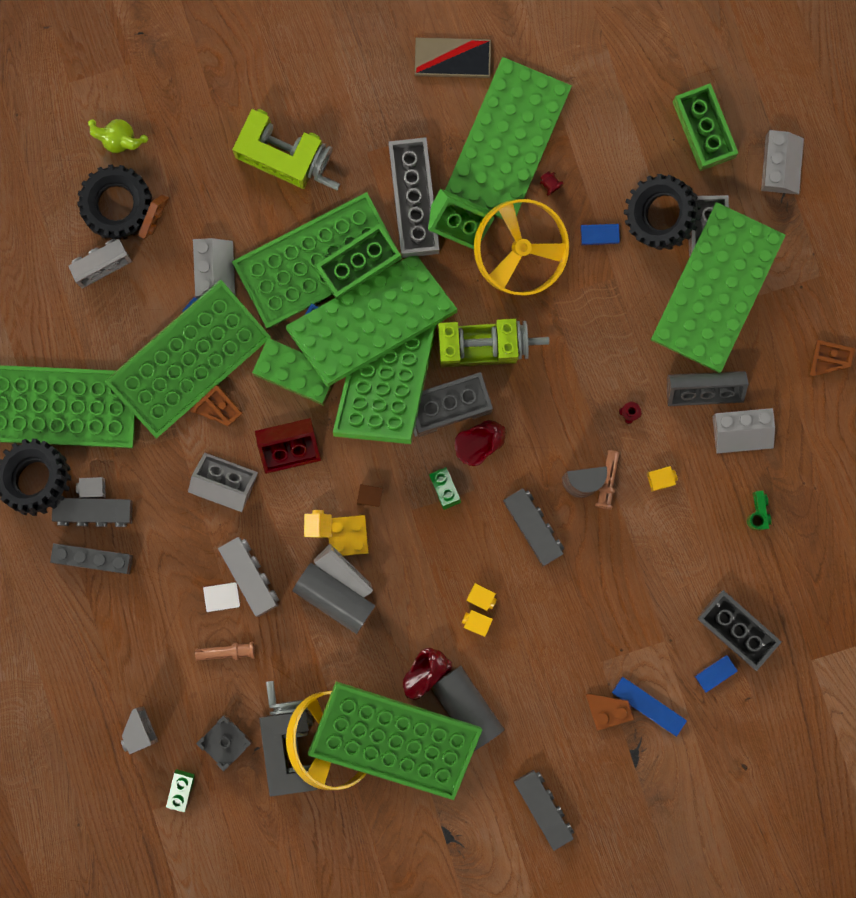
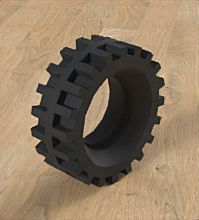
[77,164,152,240]
[624,174,701,250]
[0,438,71,516]

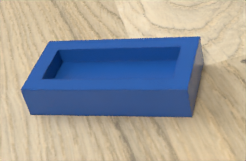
[580,224,620,245]
[694,655,738,693]

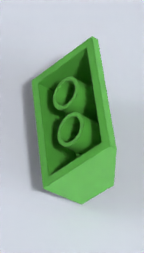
[428,189,494,249]

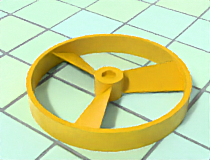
[474,199,569,295]
[286,691,367,790]

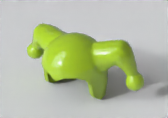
[88,119,148,153]

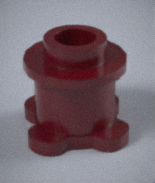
[539,171,564,196]
[619,401,642,424]

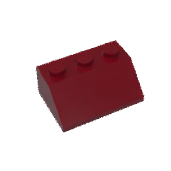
[255,418,321,474]

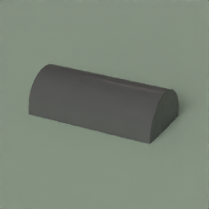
[667,371,749,406]
[562,466,607,498]
[292,563,375,635]
[697,590,781,671]
[431,666,505,751]

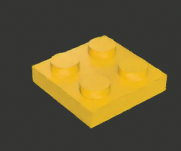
[328,515,369,556]

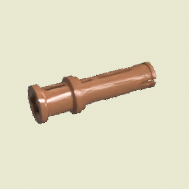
[595,450,620,510]
[195,642,255,661]

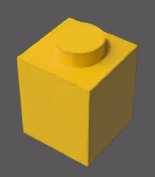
[647,466,678,492]
[304,510,332,538]
[466,583,497,611]
[462,610,493,637]

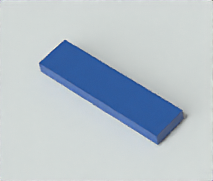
[612,677,687,737]

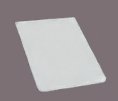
[203,583,240,612]

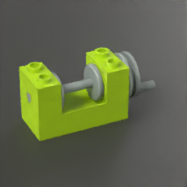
[232,109,340,191]
[438,319,549,368]

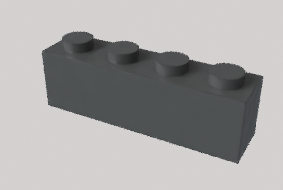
[503,488,564,566]
[52,498,133,527]
[50,543,133,574]
[513,770,574,851]

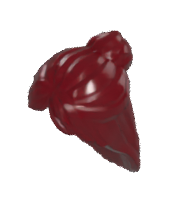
[455,420,506,466]
[403,648,452,700]

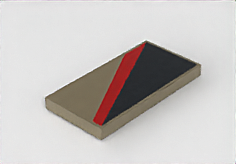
[415,38,491,78]

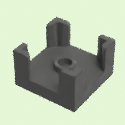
[196,715,253,771]

